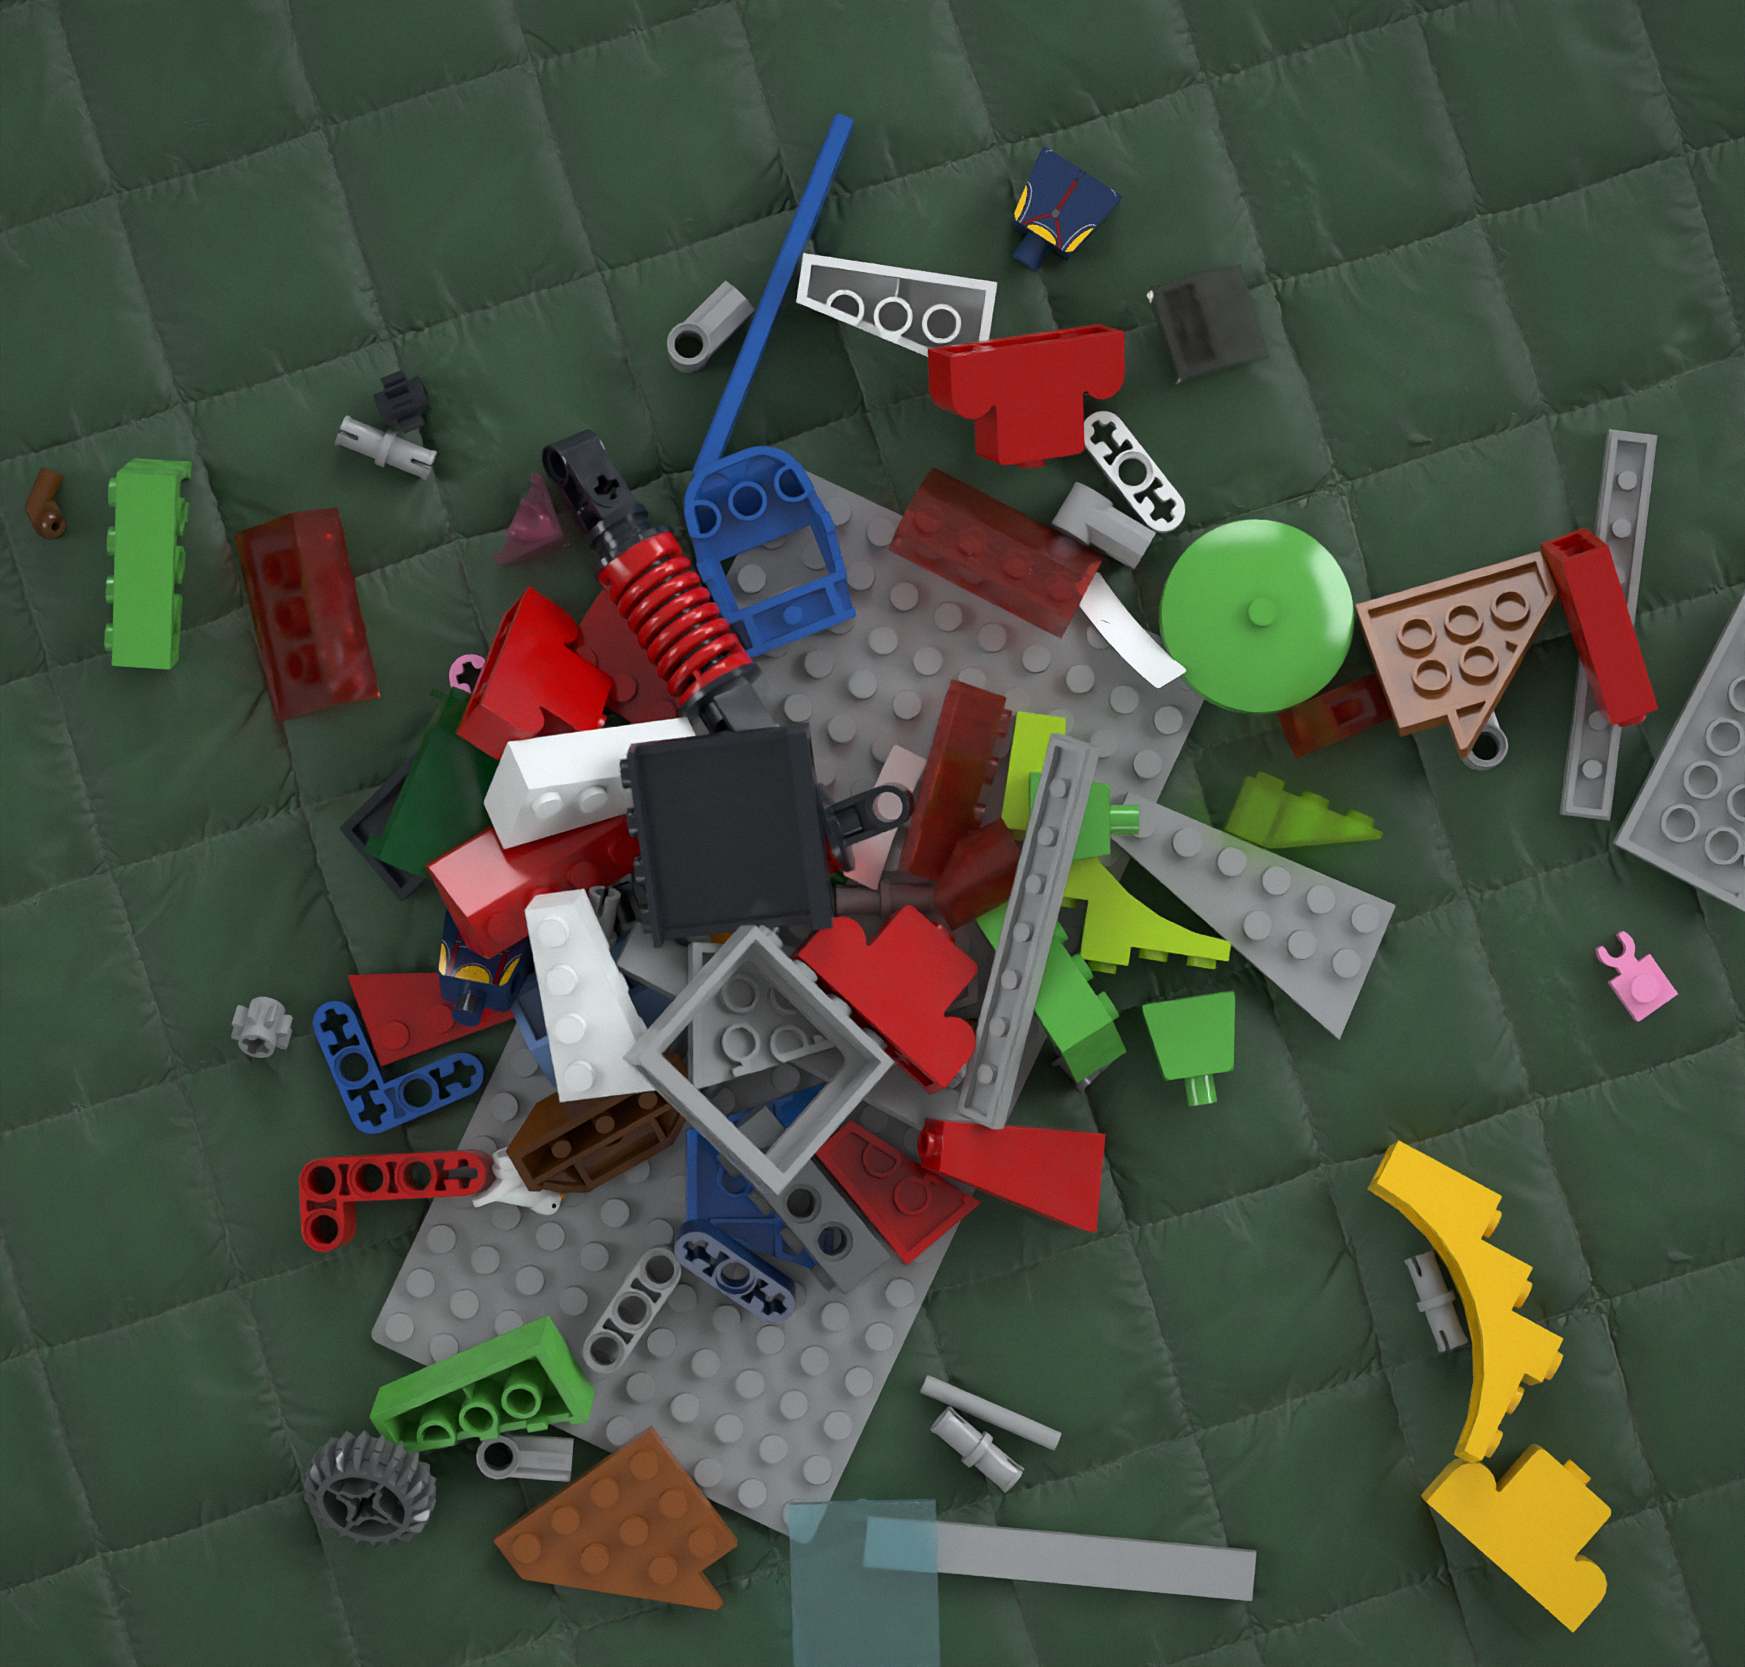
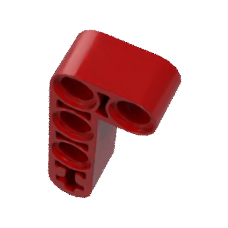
[299,1149,496,1252]

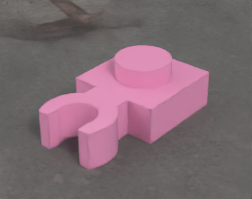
[1595,931,1678,1022]

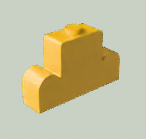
[1420,1444,1611,1633]

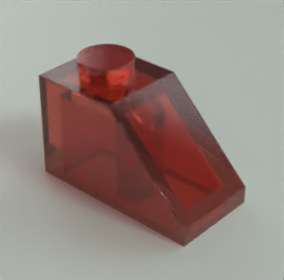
[1277,673,1393,759]
[932,817,1021,931]

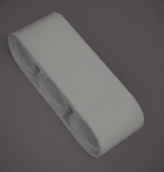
[582,1245,683,1374]

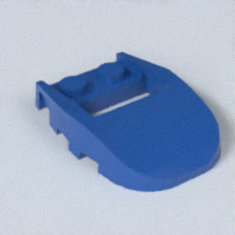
[684,446,857,658]

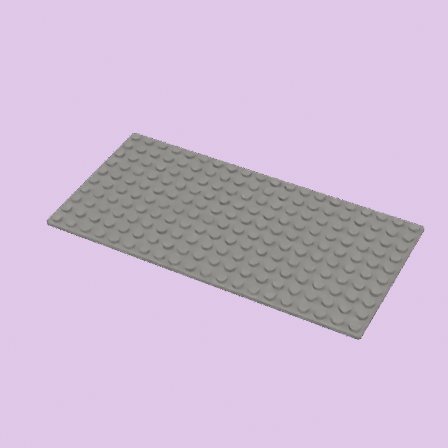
[371,471,1204,1542]

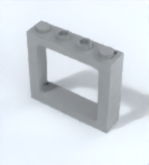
[623,925,894,1195]

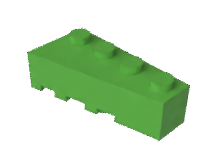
[104,458,192,670]
[961,867,1126,1083]
[369,1315,596,1452]

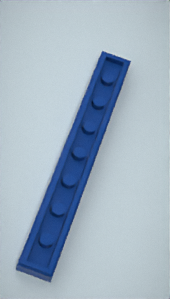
[692,113,854,476]

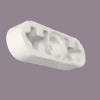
[1084,411,1185,533]

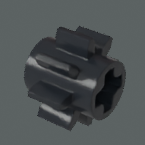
[373,370,433,434]

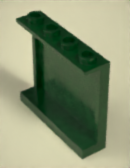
[363,686,500,882]

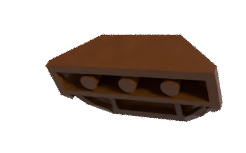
[506,1053,700,1193]

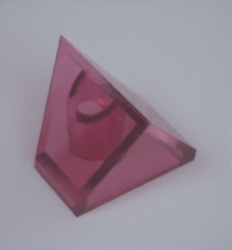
[493,472,569,568]

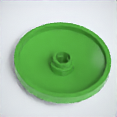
[1159,519,1354,715]

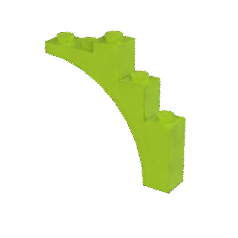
[999,711,1231,974]

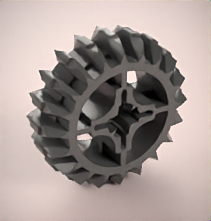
[303,1430,437,1548]

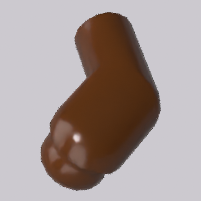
[25,467,67,540]

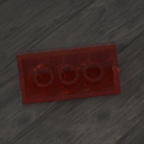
[889,467,1105,639]
[234,507,380,723]
[896,679,1013,887]

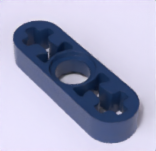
[674,1219,796,1323]

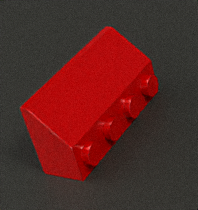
[425,813,641,959]

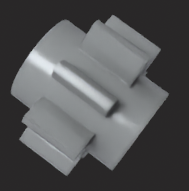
[231,997,293,1058]

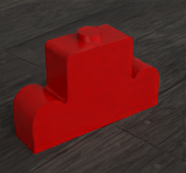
[928,324,1125,468]
[456,586,613,761]
[789,905,978,1095]

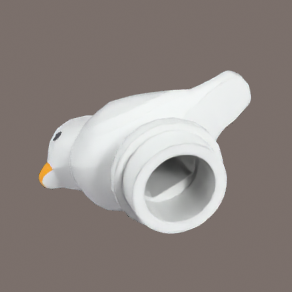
[472,1147,567,1216]

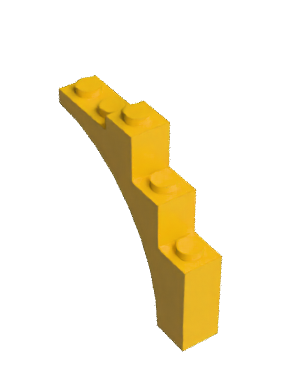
[1367,1140,1563,1463]

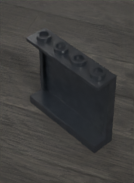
[620,722,835,948]

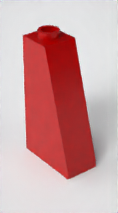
[1540,528,1658,727]
[917,1118,1105,1232]

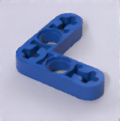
[312,1000,486,1134]

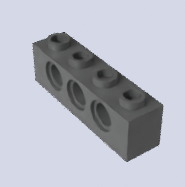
[716,1104,891,1295]

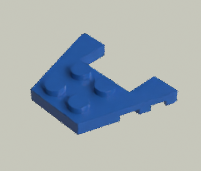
[685,1082,833,1269]

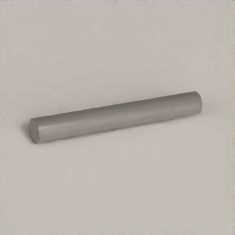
[920,1375,1062,1451]

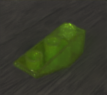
[1222,771,1383,850]

